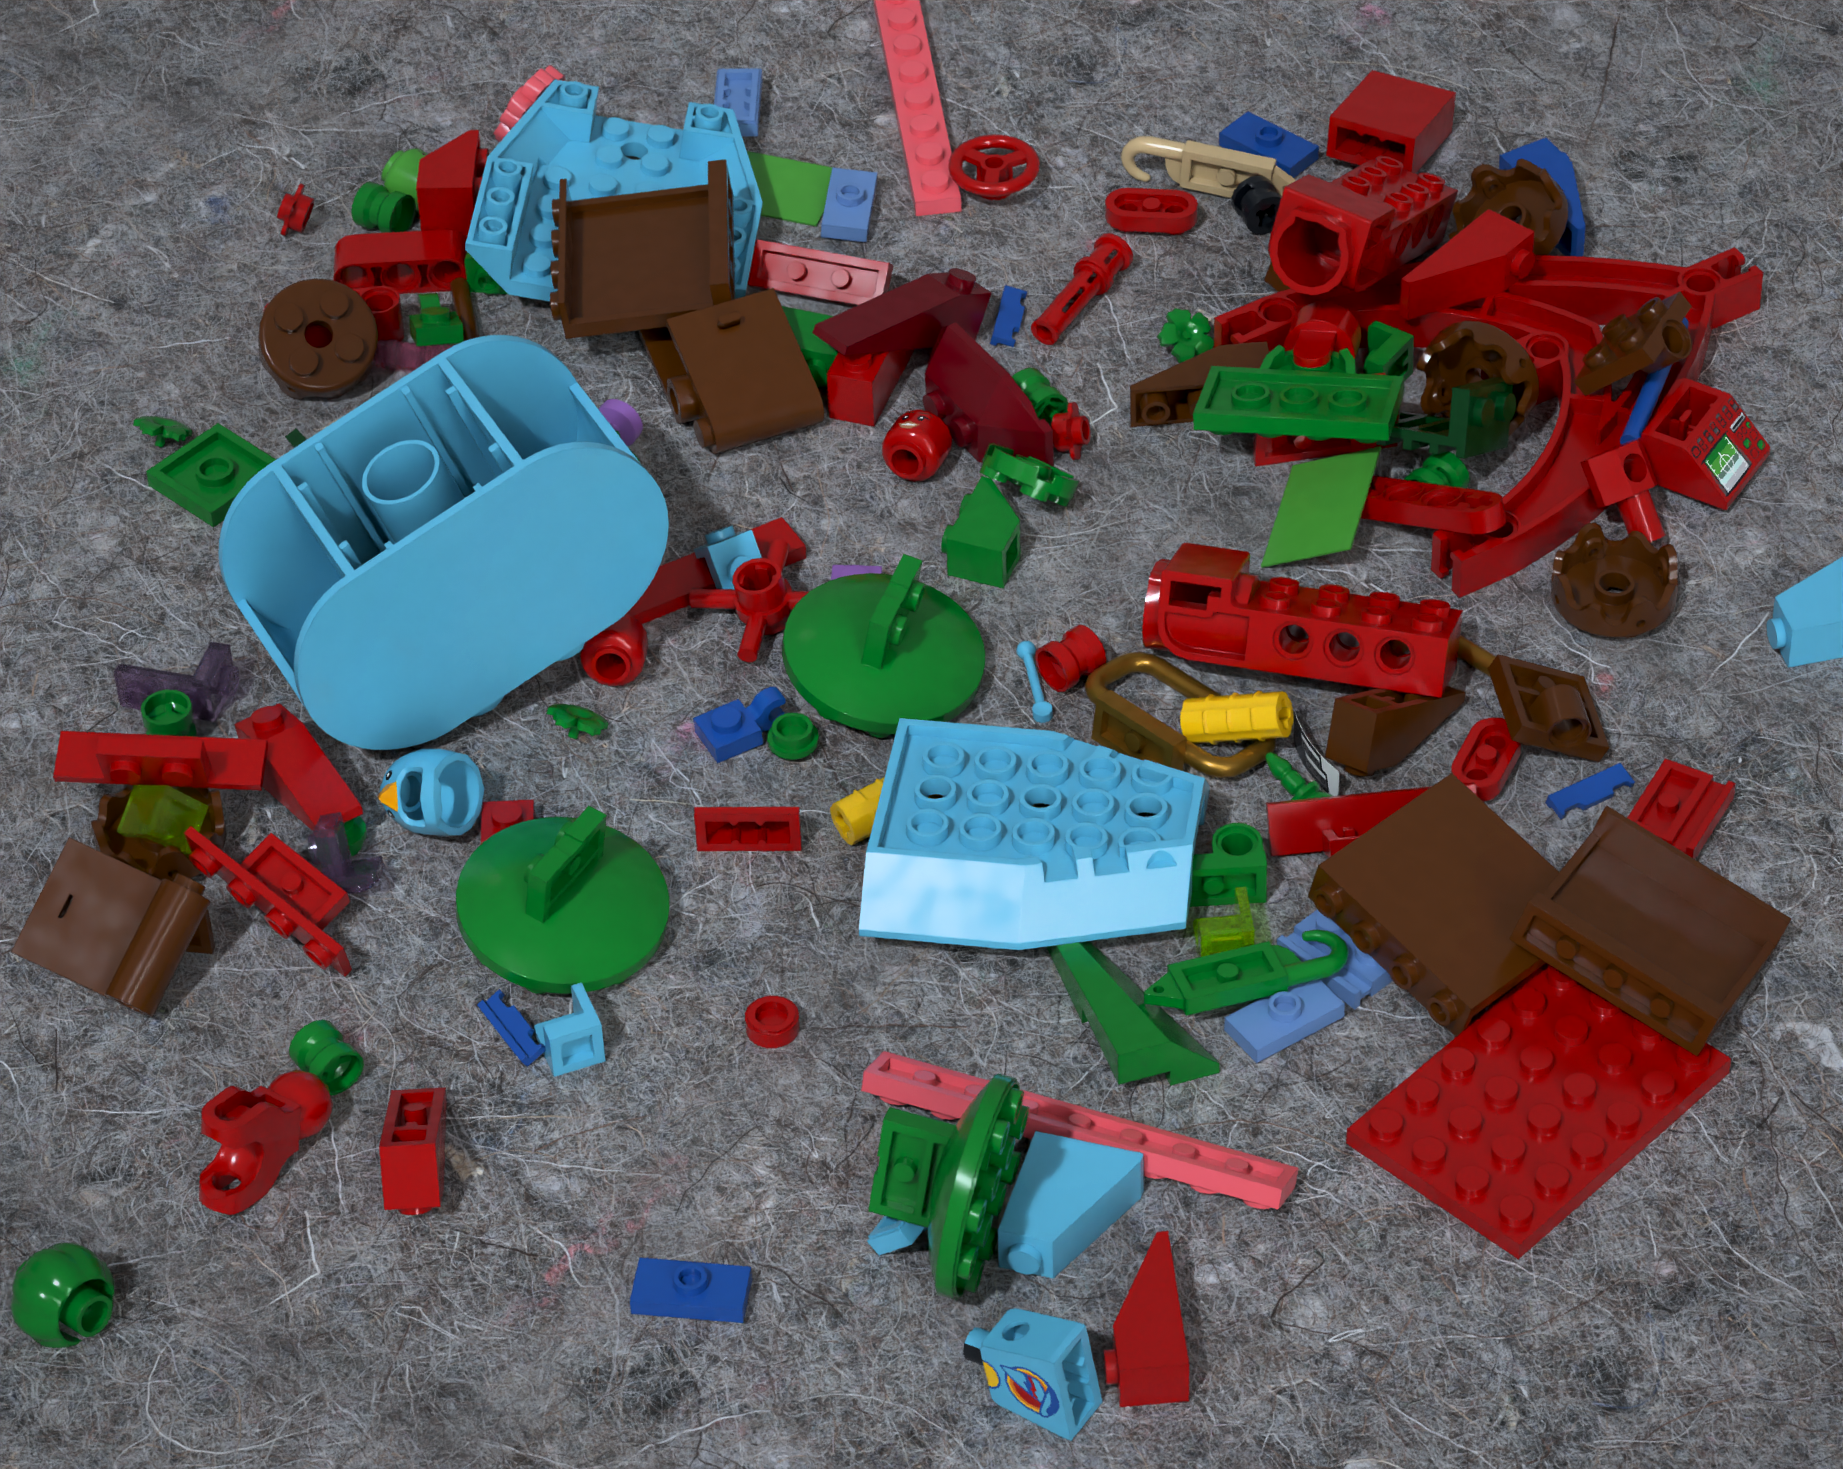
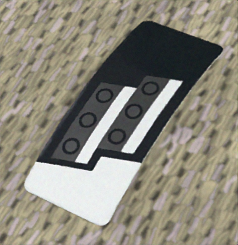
[1293,712,1339,796]

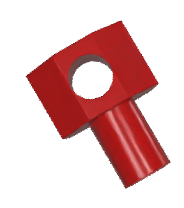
[1580,437,1666,542]

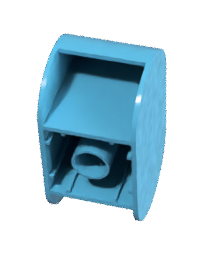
[218,335,669,750]

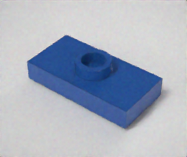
[1219,111,1319,178]
[630,1257,752,1323]

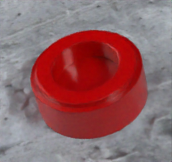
[745,996,800,1048]

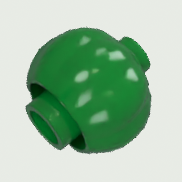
[11,1242,115,1348]

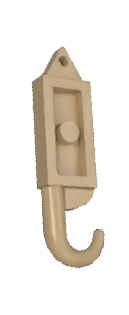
[1121,136,1296,198]

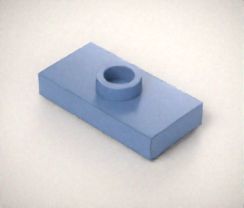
[714,68,763,136]
[821,167,878,242]
[1224,980,1345,1063]

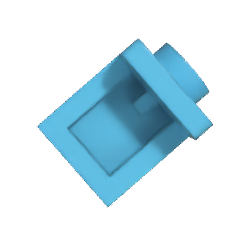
[694,525,762,589]

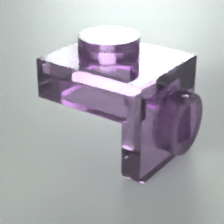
[308,812,385,894]

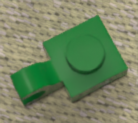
[409,293,464,347]

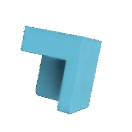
[534,982,605,1077]

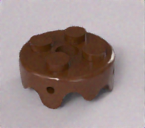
[1448,159,1568,255]
[258,278,378,399]
[1417,321,1539,436]
[1551,523,1678,638]
[91,785,227,881]

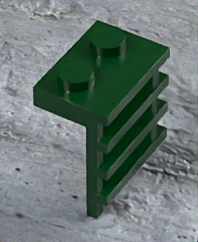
[1376,377,1516,459]

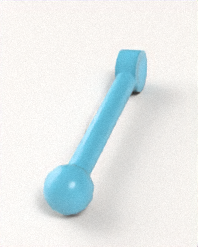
[1016,640,1053,723]

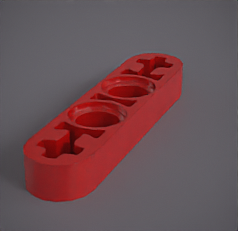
[1361,476,1507,534]

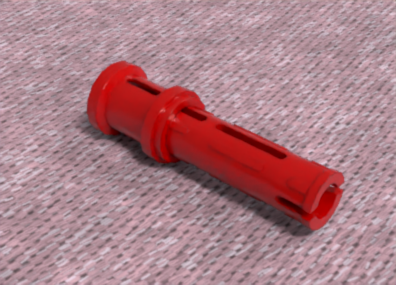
[1031,233,1133,345]

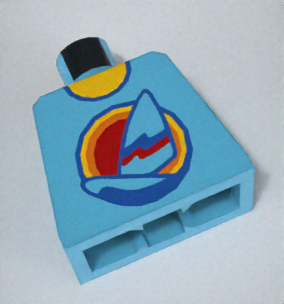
[963,1308,1103,1441]

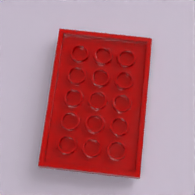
[1346,963,1731,1260]

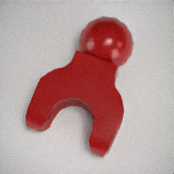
[199,1070,333,1215]

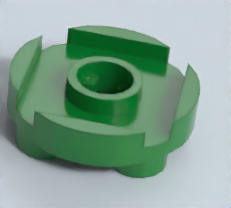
[979,443,1080,507]

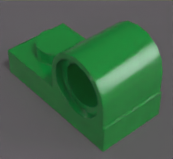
[1190,823,1267,907]

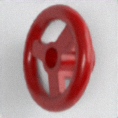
[948,135,1040,200]

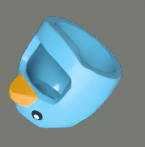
[377,749,484,837]

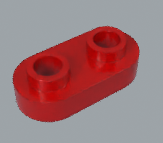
[1105,188,1198,235]
[1451,717,1521,802]

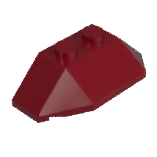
[923,322,1054,466]

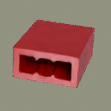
[1326,70,1456,174]

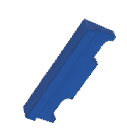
[990,285,1027,347]
[1545,763,1635,820]
[477,989,546,1067]

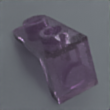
[114,642,239,722]

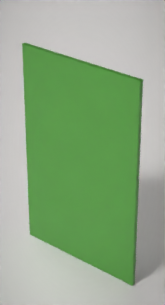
[747,151,832,227]
[1261,446,1381,568]

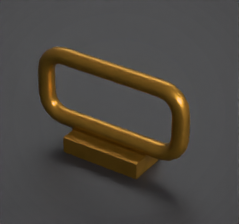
[1085,652,1276,778]

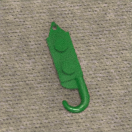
[1144,929,1349,1016]

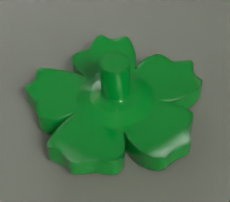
[1157,308,1214,363]
[133,416,193,447]
[546,704,609,739]

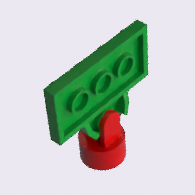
[1193,301,1405,443]

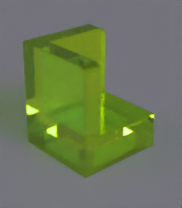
[117,785,209,854]
[1193,887,1255,957]

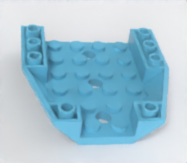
[465,79,763,301]
[859,718,1210,950]

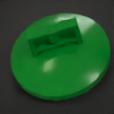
[782,554,985,738]
[456,806,669,994]
[868,1073,1029,1300]

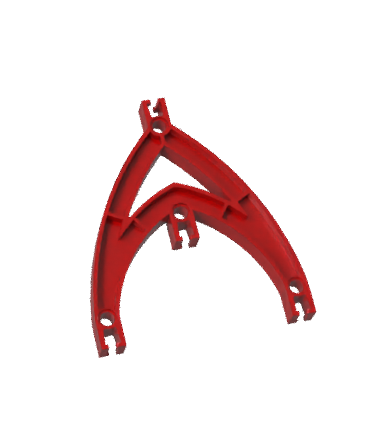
[1214,247,1763,598]

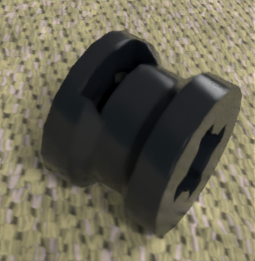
[1231,176,1282,235]

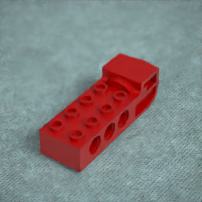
[1268,156,1458,296]
[1142,543,1463,698]

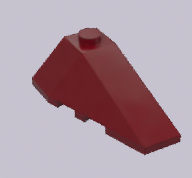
[812,268,992,355]

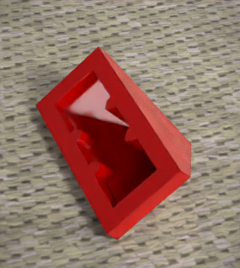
[694,807,802,851]

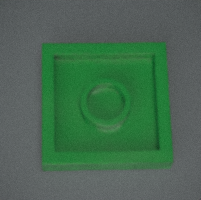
[146,423,276,527]

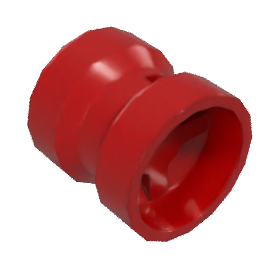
[1035,625,1107,692]

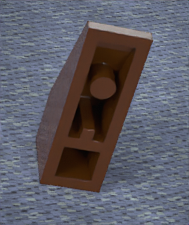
[1325,686,1466,776]

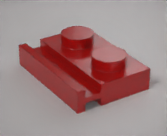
[1627,758,1736,859]

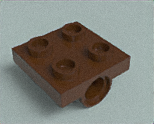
[1573,292,1692,396]
[1488,654,1610,762]

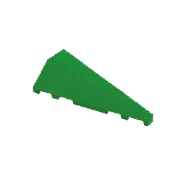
[1047,941,1219,1086]

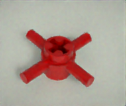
[689,539,810,662]

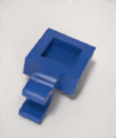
[693,687,786,764]

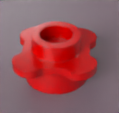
[277,183,315,236]
[1051,402,1091,460]

